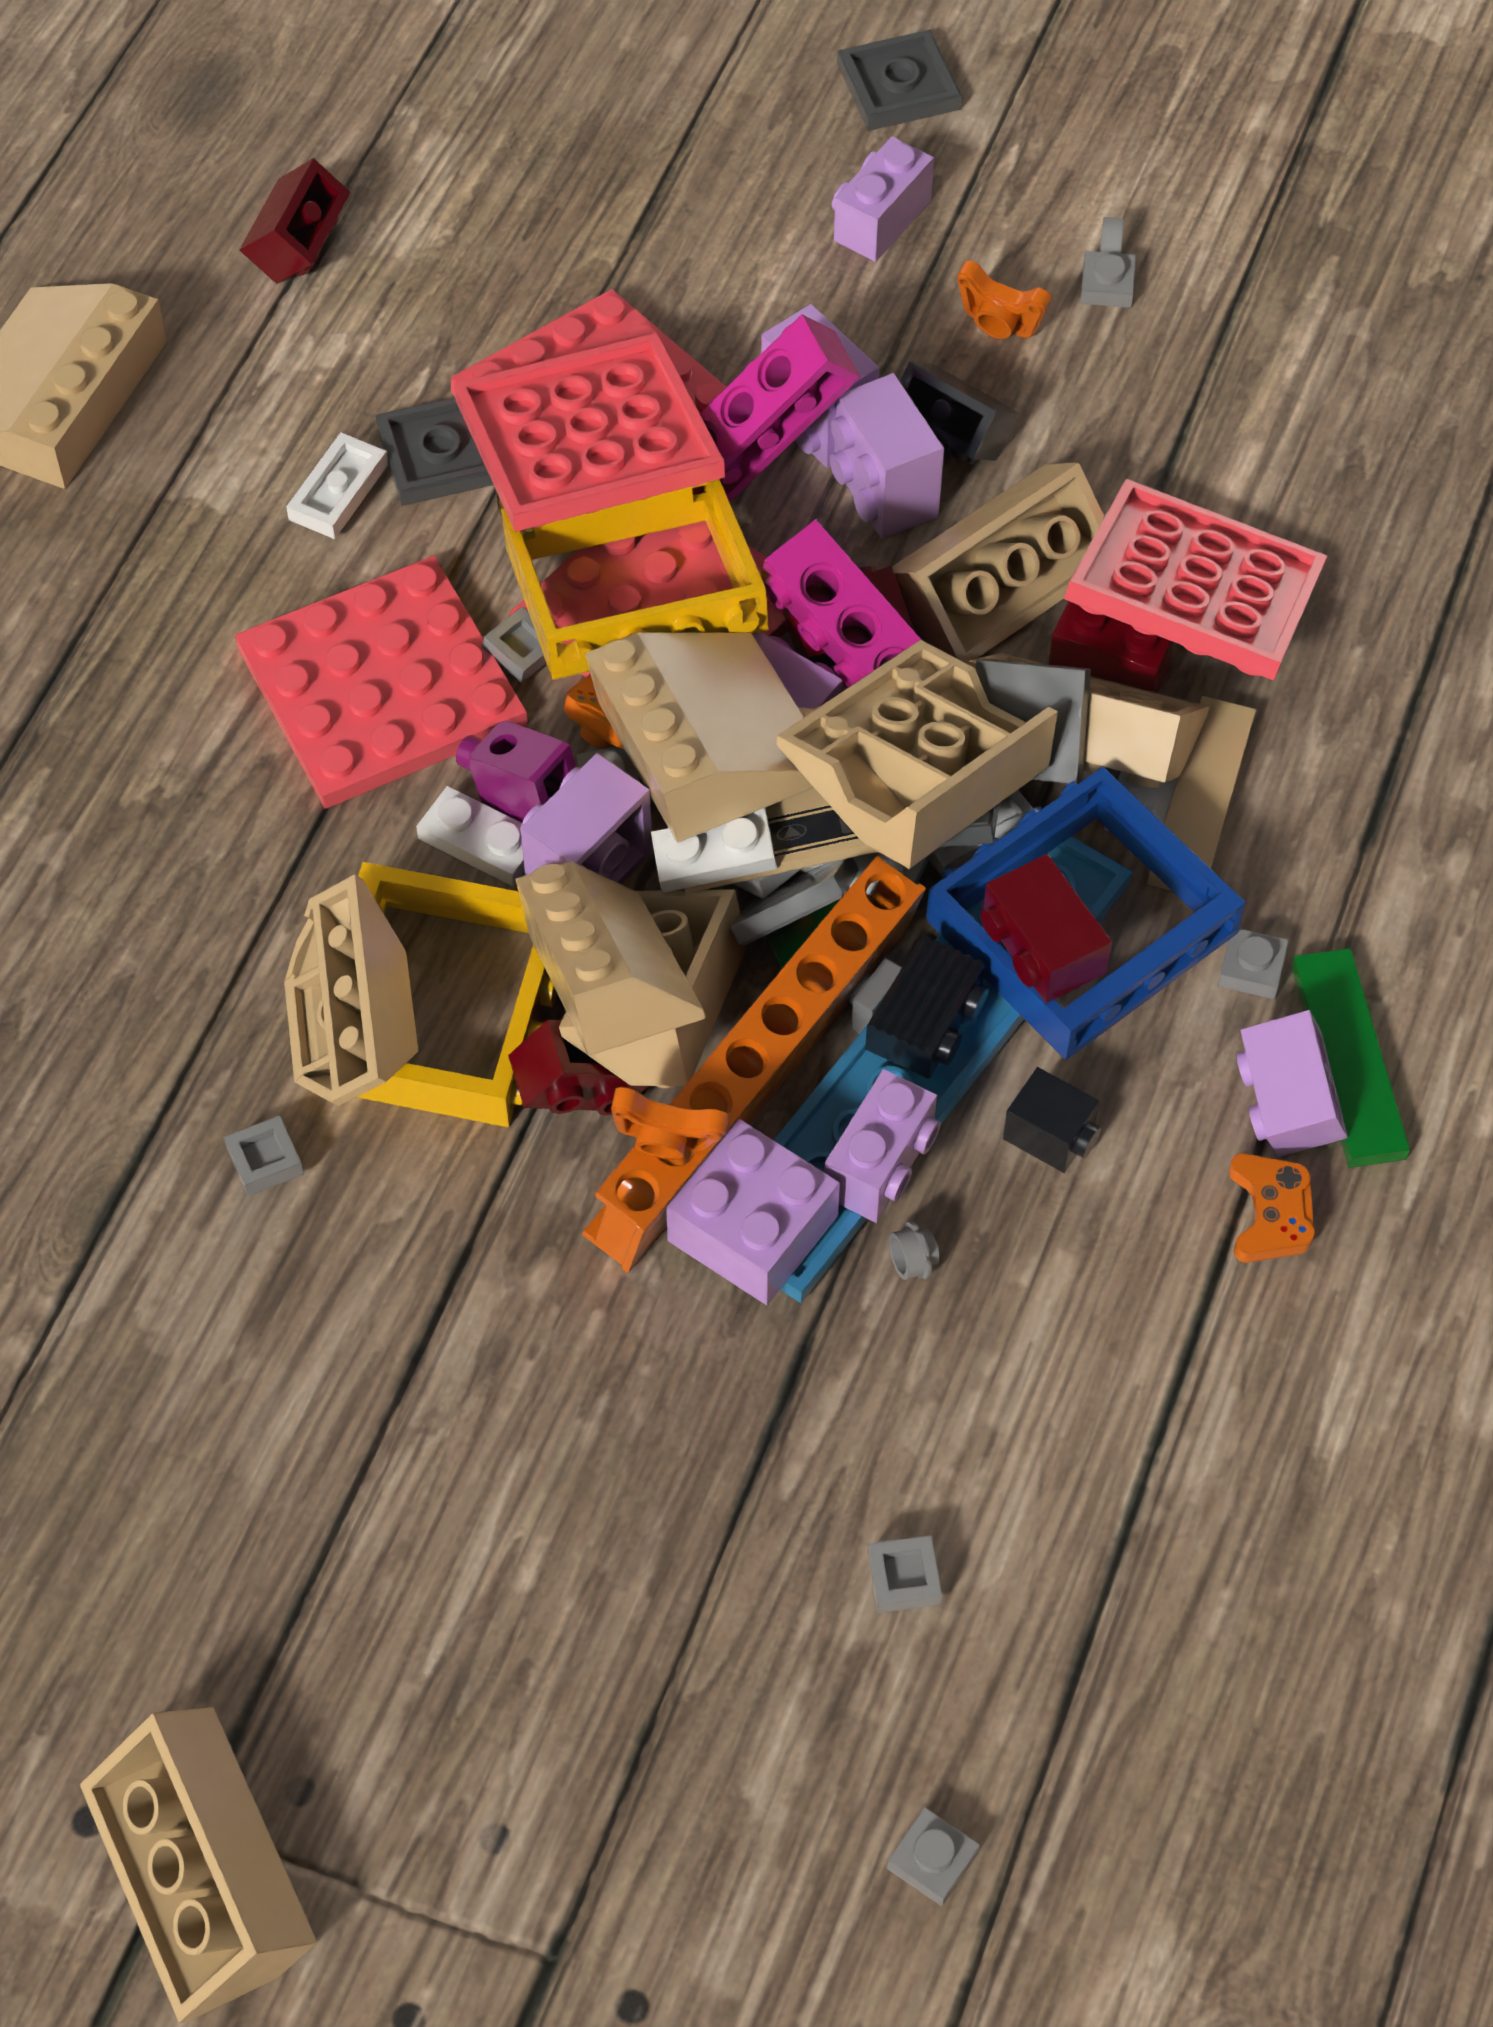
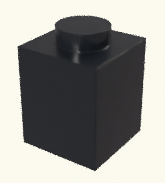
[1003,1067,1101,1173]

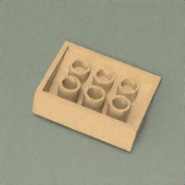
[0,283,167,489]
[585,633,814,843]

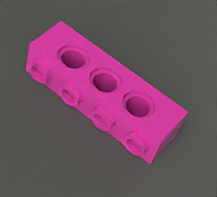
[692,314,861,502]
[761,519,921,688]

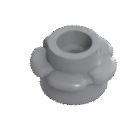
[889,1221,939,1280]

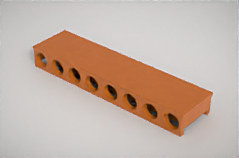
[582,856,926,1273]

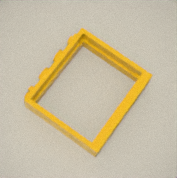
[501,479,768,680]
[357,862,558,1127]

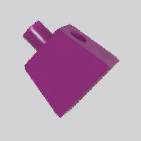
[456,720,576,823]

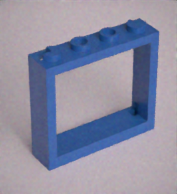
[926,767,1246,1060]

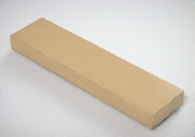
[1147,696,1256,891]

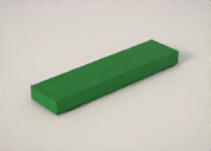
[1291,948,1410,1168]

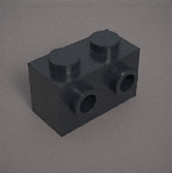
[900,362,1020,465]

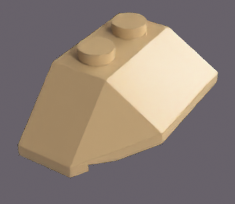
[284,874,418,1106]

